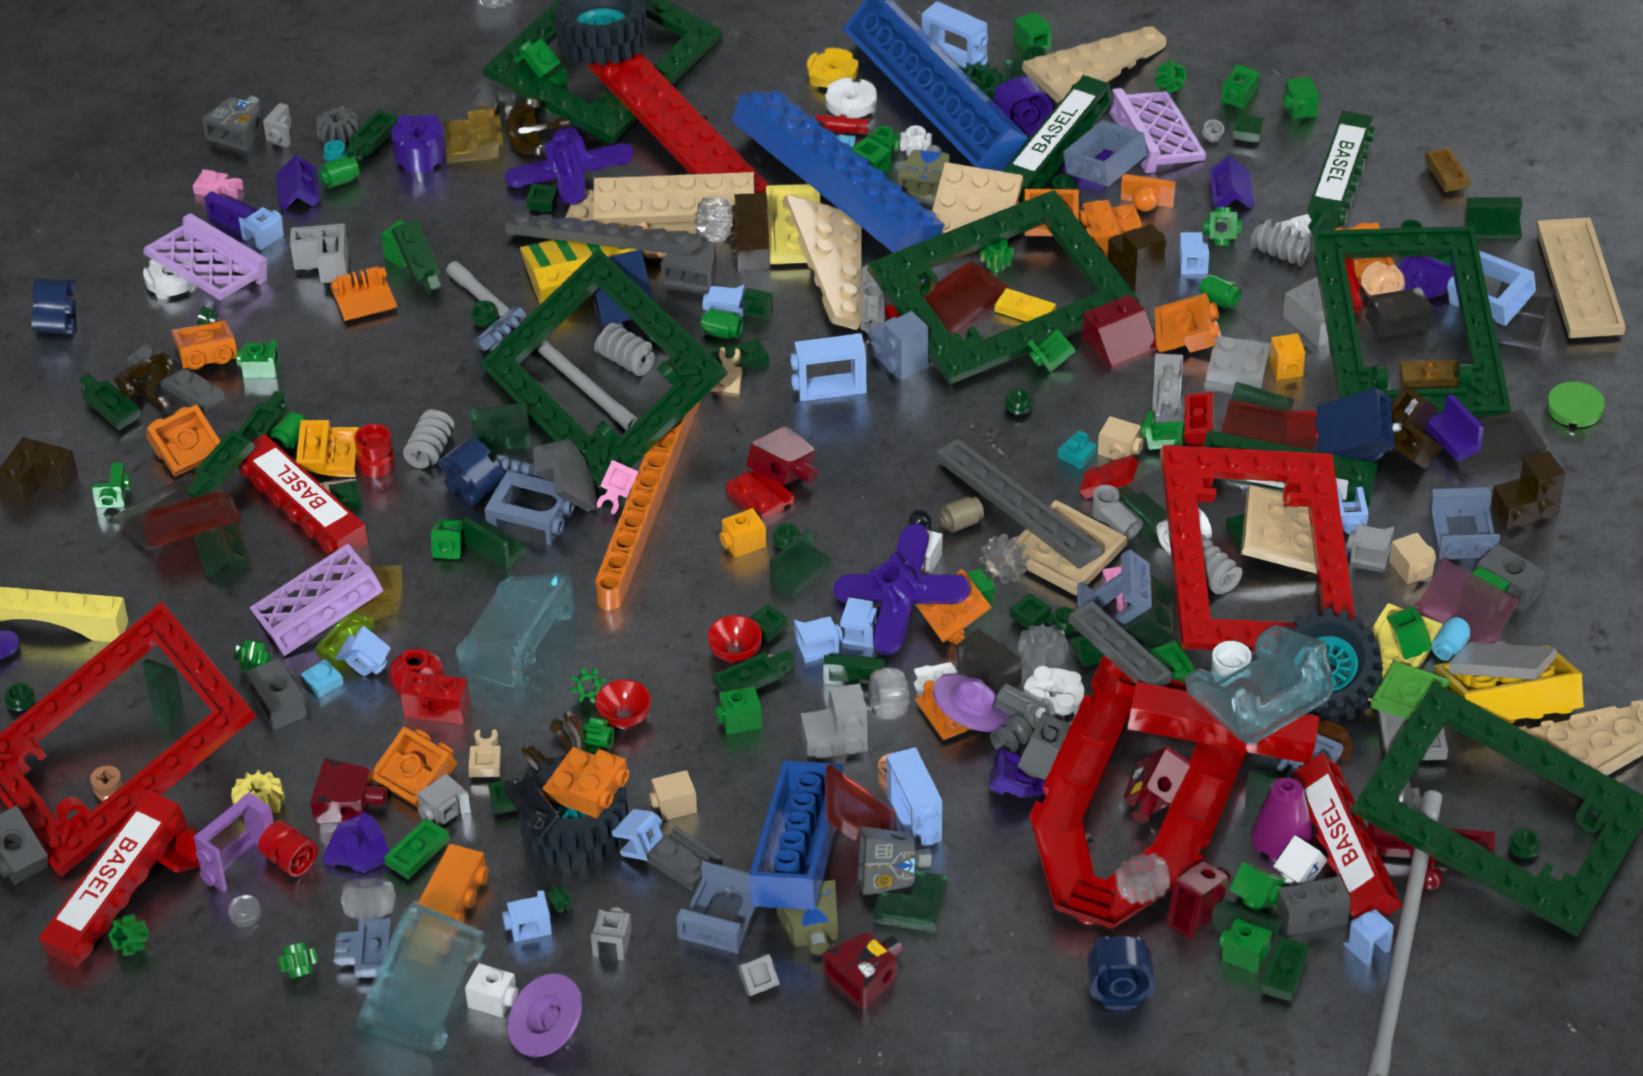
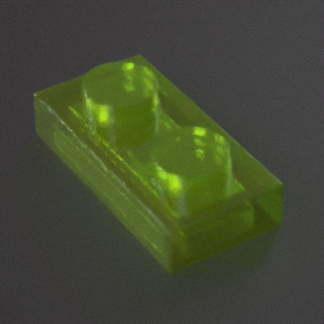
[315,611,375,667]

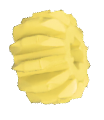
[231,769,285,816]

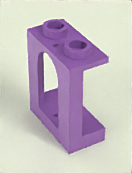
[194,792,274,892]

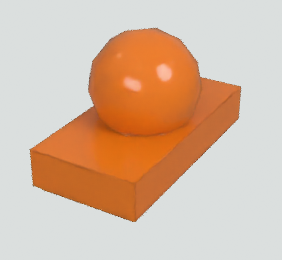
[1121,174,1176,212]

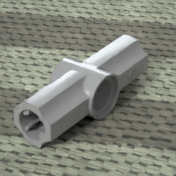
[860,265,885,334]

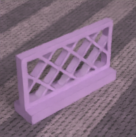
[1107,88,1206,173]
[144,213,267,301]
[249,544,384,656]

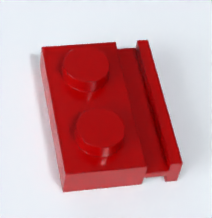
[726,470,794,522]

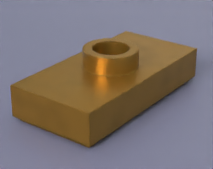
[1424,147,1470,192]
[1399,359,1459,388]

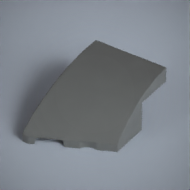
[533,439,597,512]

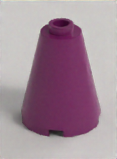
[1251,777,1314,862]

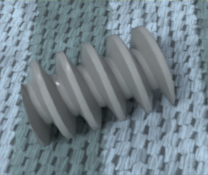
[1250,218,1311,267]
[594,322,655,376]
[403,409,455,469]
[1201,533,1242,595]

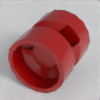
[354,423,395,478]
[258,820,318,877]

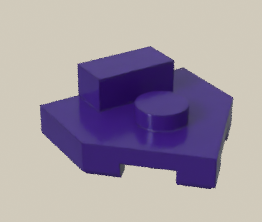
[1398,256,1453,304]
[989,748,1045,798]
[322,812,390,873]

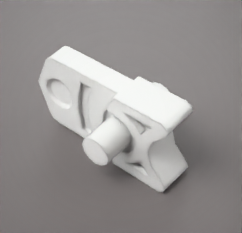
[1274,214,1311,238]
[913,662,957,692]

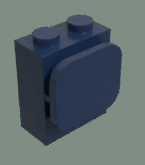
[591,249,653,328]
[1315,388,1394,462]

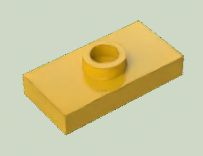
[995,288,1056,322]

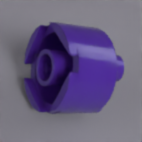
[993,76,1053,138]
[391,114,447,173]

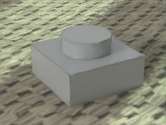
[737,953,780,996]

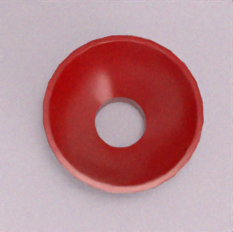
[707,615,762,662]
[389,648,444,693]
[595,679,651,728]

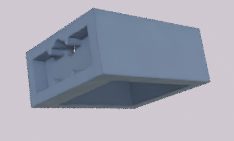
[1063,120,1147,187]

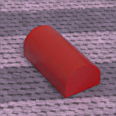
[1184,392,1214,447]

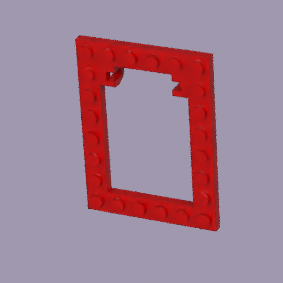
[1160,445,1355,655]
[0,601,257,877]

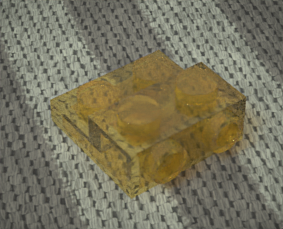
[443,109,504,163]

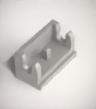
[1152,354,1183,416]

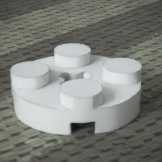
[825,78,876,118]
[143,252,199,299]
[1024,666,1084,720]

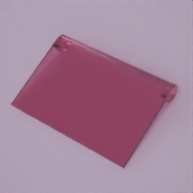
[1414,559,1519,644]

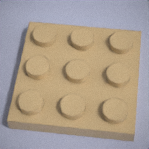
[932,162,1023,241]
[1241,485,1317,574]
[1005,500,1127,596]

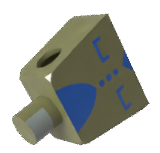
[898,145,949,200]
[776,879,838,955]

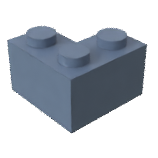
[867,311,928,381]

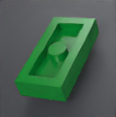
[1149,641,1204,689]
[384,818,450,879]

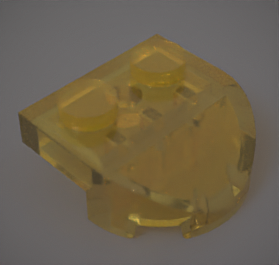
[350,565,403,621]

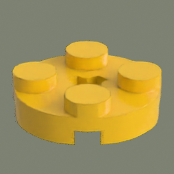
[807,48,858,88]

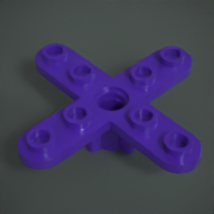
[504,128,634,205]
[833,524,970,655]

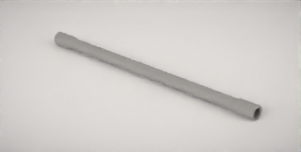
[446,261,638,431]
[1367,790,1442,1076]

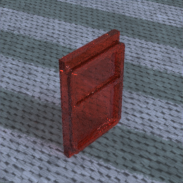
[923,260,1010,332]
[1221,400,1317,450]
[140,490,242,547]
[825,764,897,844]

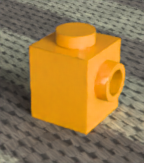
[1269,333,1305,380]
[719,508,766,558]

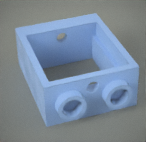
[922,1,988,68]
[1447,250,1536,326]
[790,334,867,402]
[886,747,942,849]

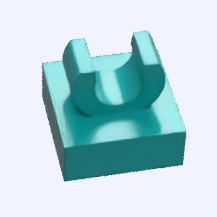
[1058,430,1098,469]

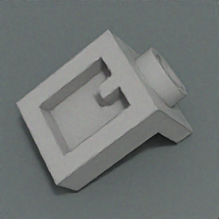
[263,103,292,147]

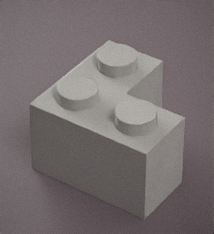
[290,223,349,283]
[1283,277,1328,347]
[800,683,868,761]

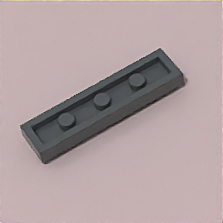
[126,344,224,413]
[1068,601,1172,686]

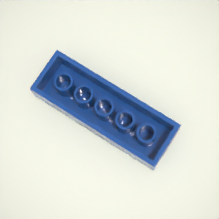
[749,761,846,910]

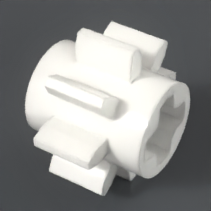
[900,126,931,156]

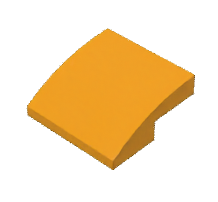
[296,420,359,477]

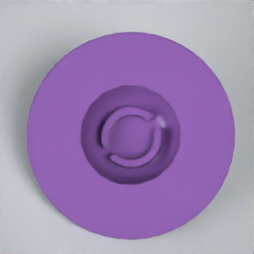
[932,674,1009,732]
[508,973,582,1057]

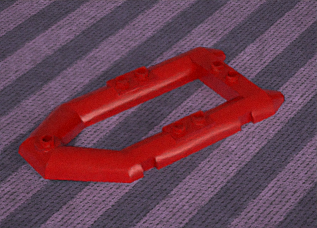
[1029,656,1264,929]

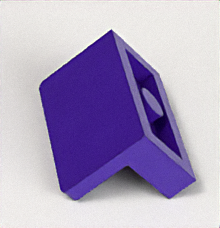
[276,155,320,210]
[1209,155,1255,208]
[204,191,259,232]
[1425,394,1484,461]

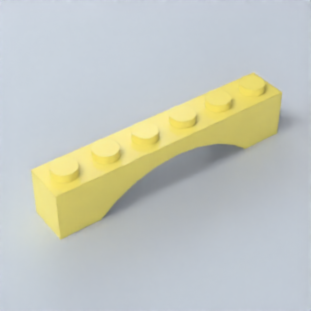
[0,587,129,642]

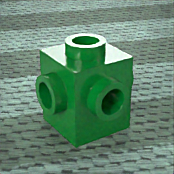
[1203,207,1242,246]

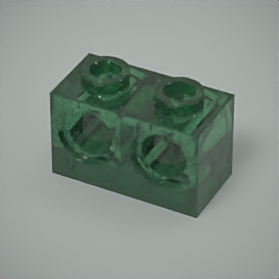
[1126,574,1174,648]

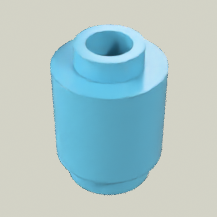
[1431,617,1470,661]

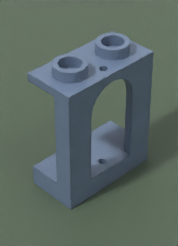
[485,470,575,545]
[1429,487,1500,559]
[1077,549,1152,627]
[676,861,759,954]

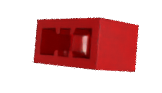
[401,671,470,725]

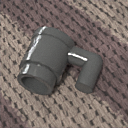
[473,81,516,119]

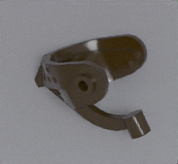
[506,98,570,156]
[114,352,175,410]
[521,711,583,771]

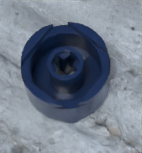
[31,278,77,335]
[437,437,504,506]
[1087,936,1155,1010]

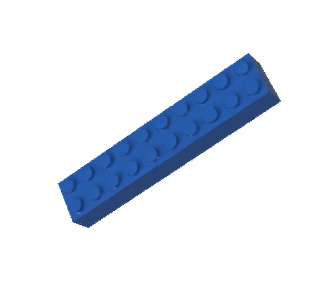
[842,0,1028,172]
[731,90,944,253]

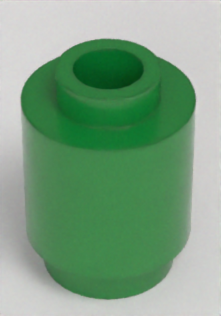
[318,156,360,189]
[1199,274,1242,309]
[701,308,743,340]
[269,412,307,452]

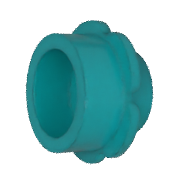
[323,140,347,161]

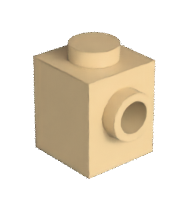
[1098,416,1144,460]
[1389,532,1436,584]
[648,770,697,822]

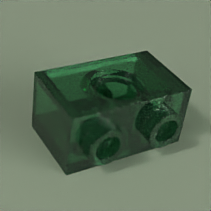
[470,403,531,451]

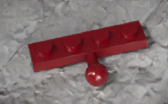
[1367,822,1495,891]

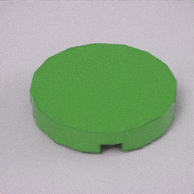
[1547,382,1605,427]

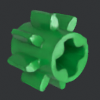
[1155,60,1187,94]
[868,126,900,156]
[980,240,1014,271]
[233,639,272,671]
[569,667,606,703]
[581,717,614,754]
[108,914,150,956]
[277,941,318,979]

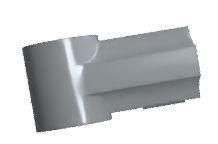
[1091,485,1143,540]

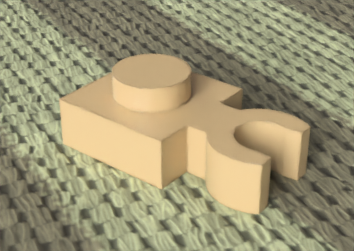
[711,347,743,397]
[468,729,502,777]

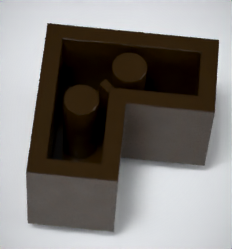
[729,193,770,270]
[1107,223,1167,290]
[1391,385,1443,470]
[0,437,78,505]
[1491,451,1566,529]

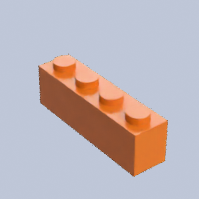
[399,843,489,967]

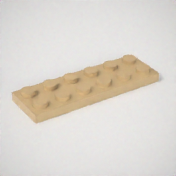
[593,172,754,225]
[1536,217,1626,338]

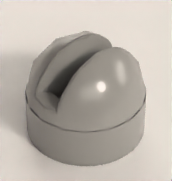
[1202,119,1225,143]

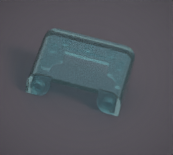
[456,572,576,692]
[1185,625,1333,744]
[355,902,486,1054]

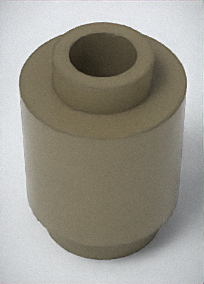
[939,496,984,533]

